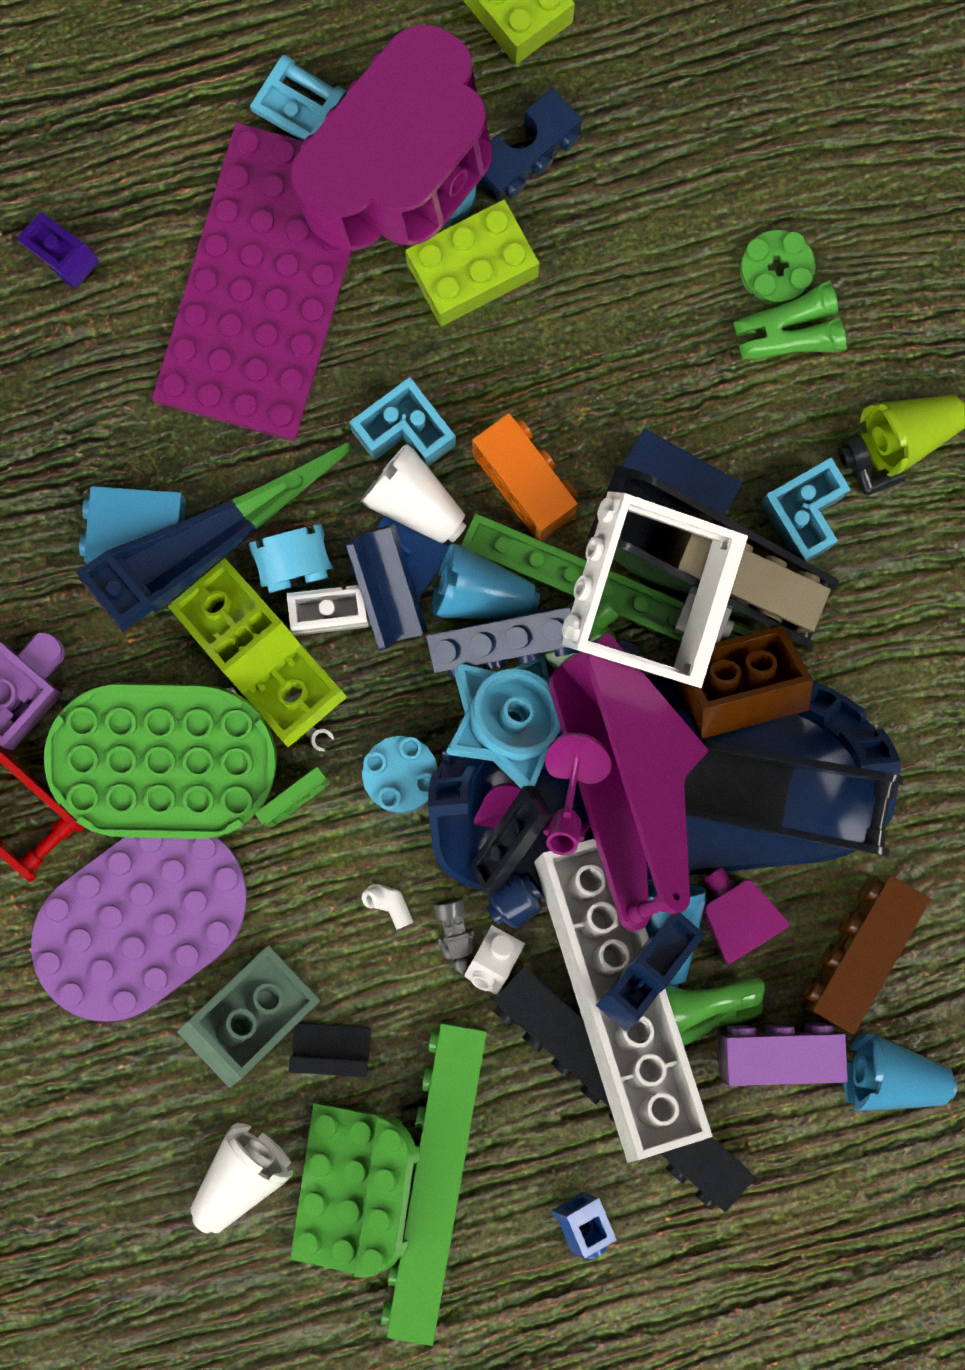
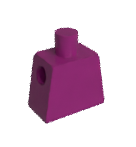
[703,867,790,965]

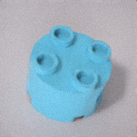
[249,524,334,593]
[362,736,438,814]

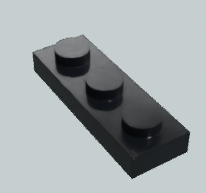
[470,786,552,894]

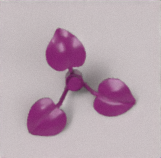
[474,732,612,855]

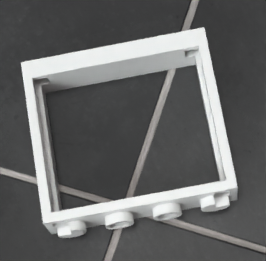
[561,491,748,688]

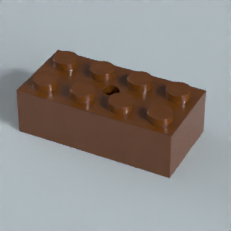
[800,875,931,1035]

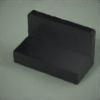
[289,1023,371,1077]

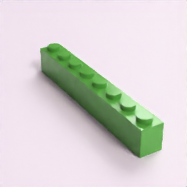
[381,1021,487,1346]

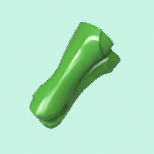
[733,280,847,360]
[665,977,765,1046]

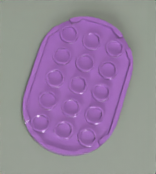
[31,837,248,1022]

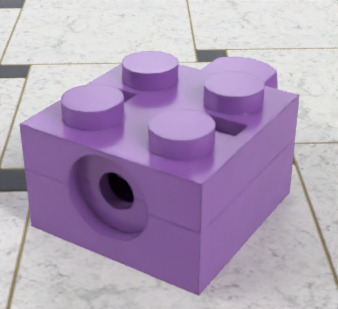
[0,633,65,750]

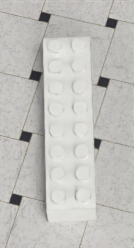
[534,839,713,1163]

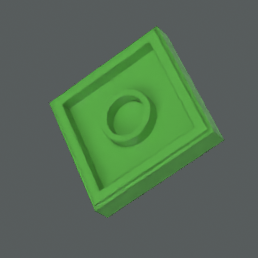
[255,767,331,827]

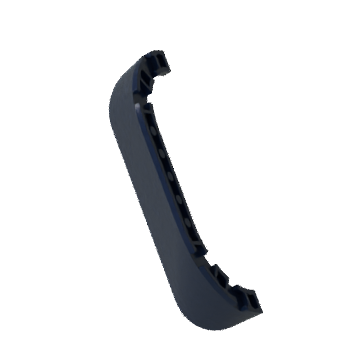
[428,674,901,890]

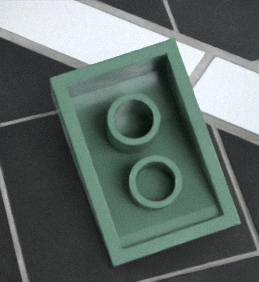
[177,945,320,1088]

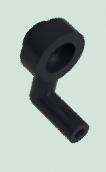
[838,433,905,495]

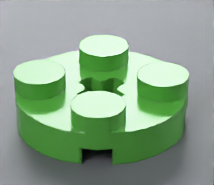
[740,230,815,306]

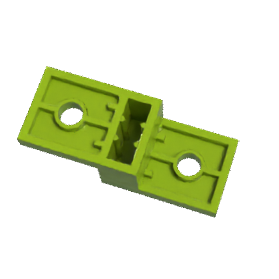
[168,558,347,748]

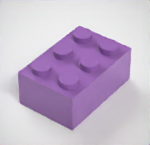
[717,1022,848,1086]

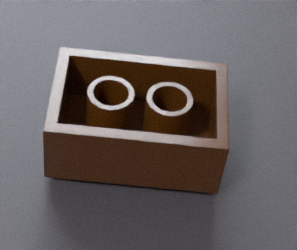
[673,626,813,739]

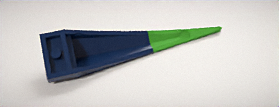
[76,443,350,632]

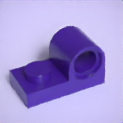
[16,212,100,289]

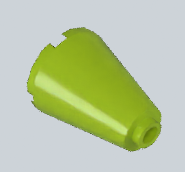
[860,395,965,477]

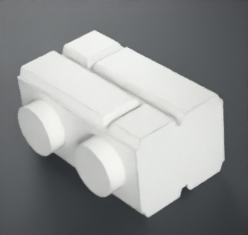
[287,585,369,636]

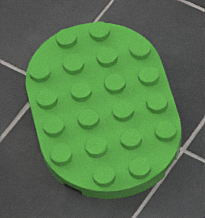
[44,683,277,839]

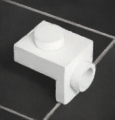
[464,925,525,994]

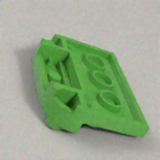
[290,1103,420,1278]

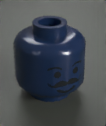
[486,871,544,928]

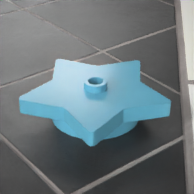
[446,654,563,789]

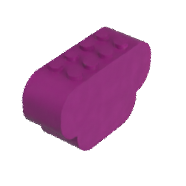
[291,25,492,250]

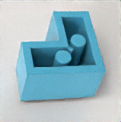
[349,377,456,466]
[760,458,851,562]

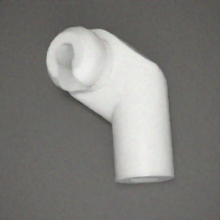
[362,884,413,930]

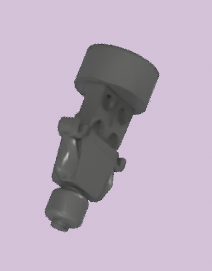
[433,898,474,974]

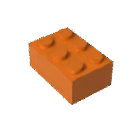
[472,413,579,541]

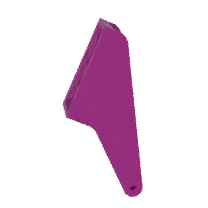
[549,632,709,931]

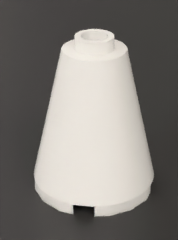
[360,444,467,544]
[190,1123,293,1233]

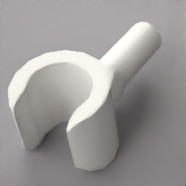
[304,727,334,751]

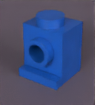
[551,1192,617,1259]

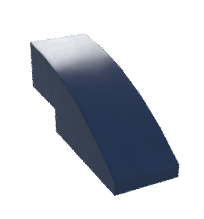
[596,913,705,1032]

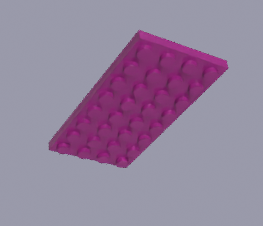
[152,123,353,442]

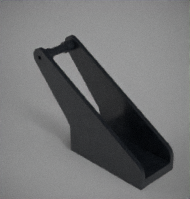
[588,465,839,651]
[684,739,904,857]

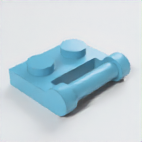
[250,55,348,141]

